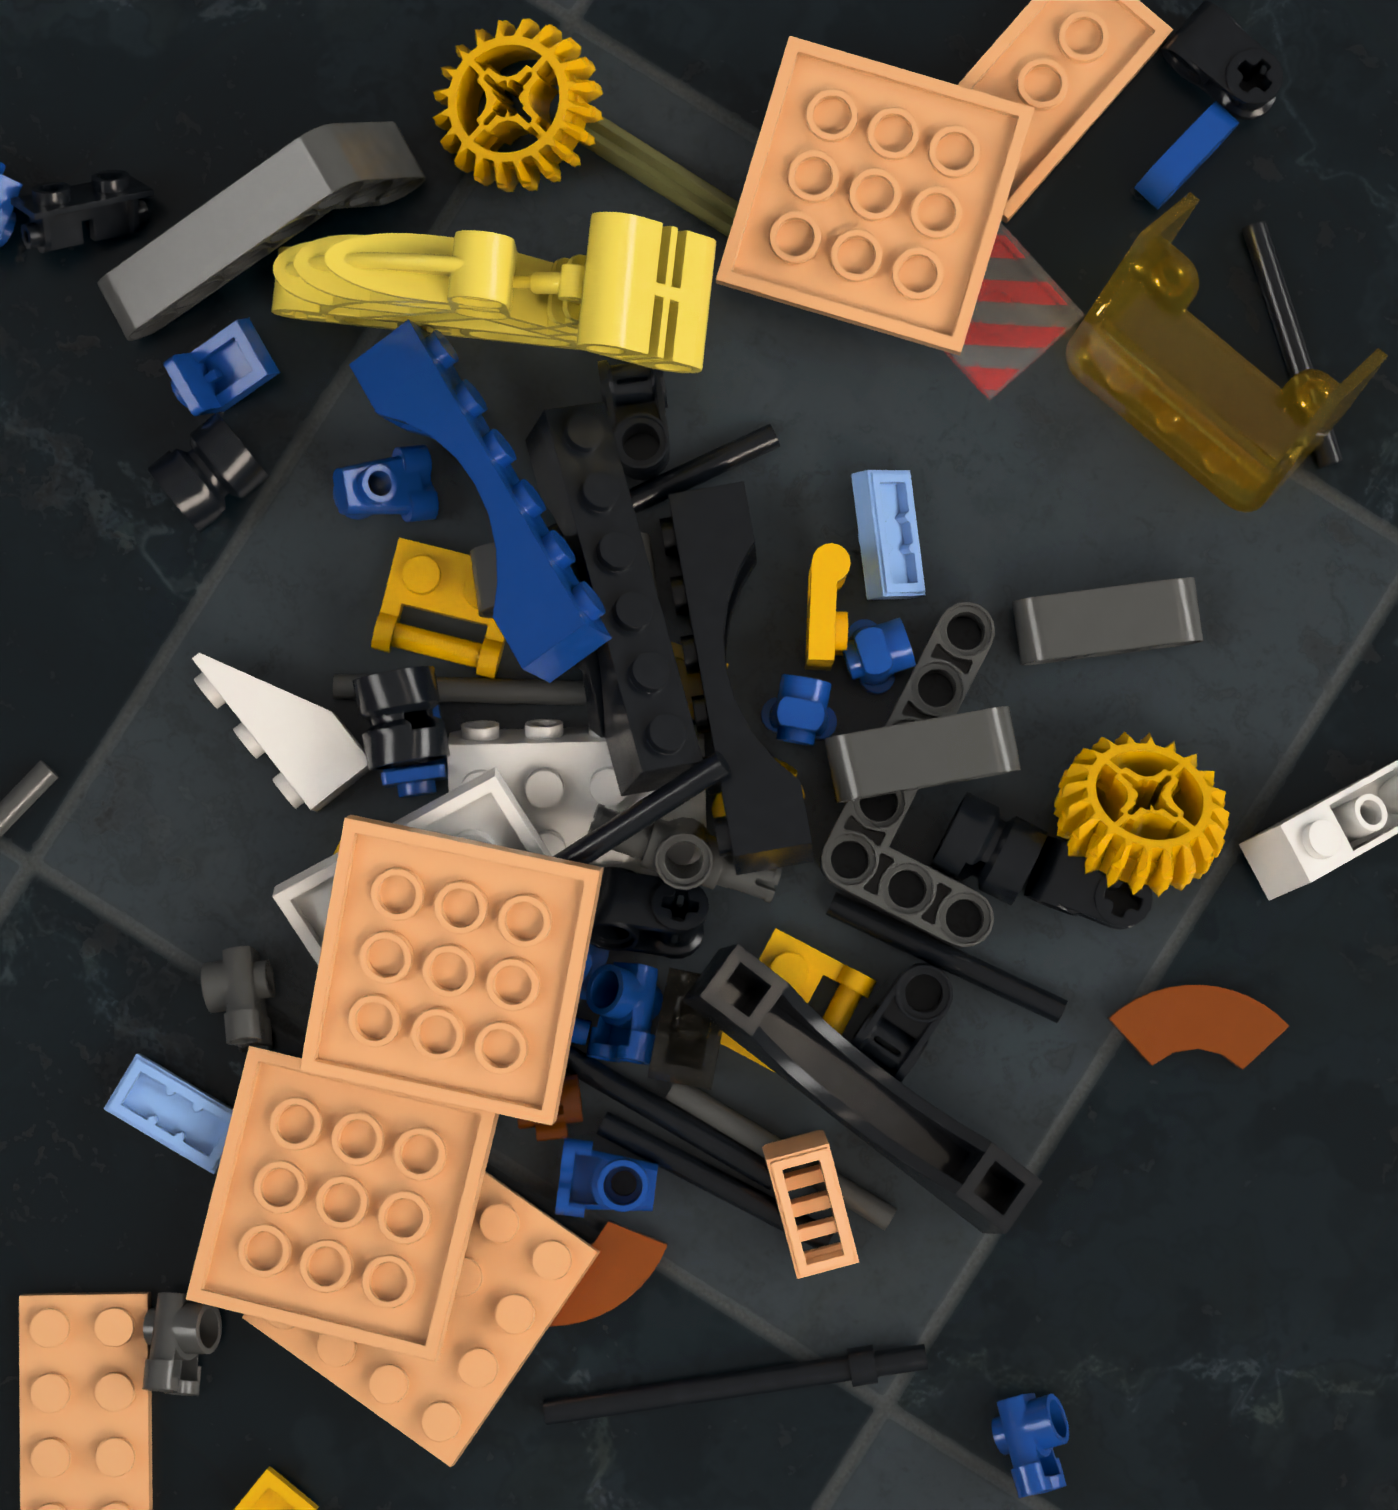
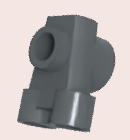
[201,946,276,1053]
[142,1292,222,1396]

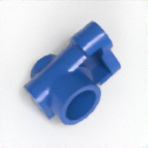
[332,444,439,522]
[842,617,916,695]
[761,674,837,746]
[586,962,663,1065]
[555,1138,658,1218]
[991,1393,1069,1498]

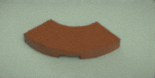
[1107,985,1289,1069]
[549,1220,668,1327]

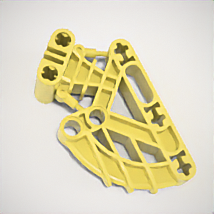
[271,212,717,373]

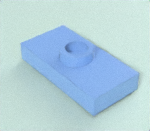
[851,470,926,600]
[104,1053,233,1174]

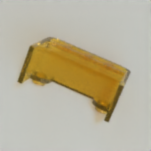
[1066,192,1388,512]

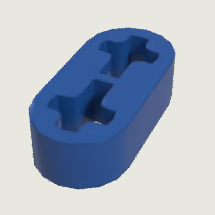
[1134,101,1239,210]

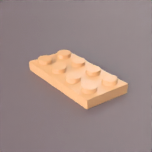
[958,0,1174,223]
[19,1292,153,1510]

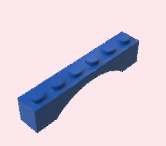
[349,319,612,683]

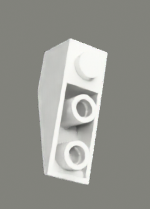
[192,653,369,812]
[1239,759,1398,901]

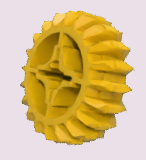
[432,18,603,192]
[1054,731,1230,897]

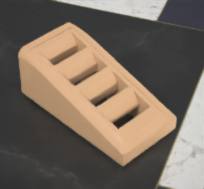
[762,1130,859,1279]

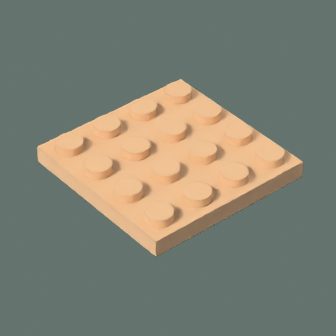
[716,36,1035,356]
[300,815,604,1126]
[186,1046,499,1362]
[242,1171,600,1467]

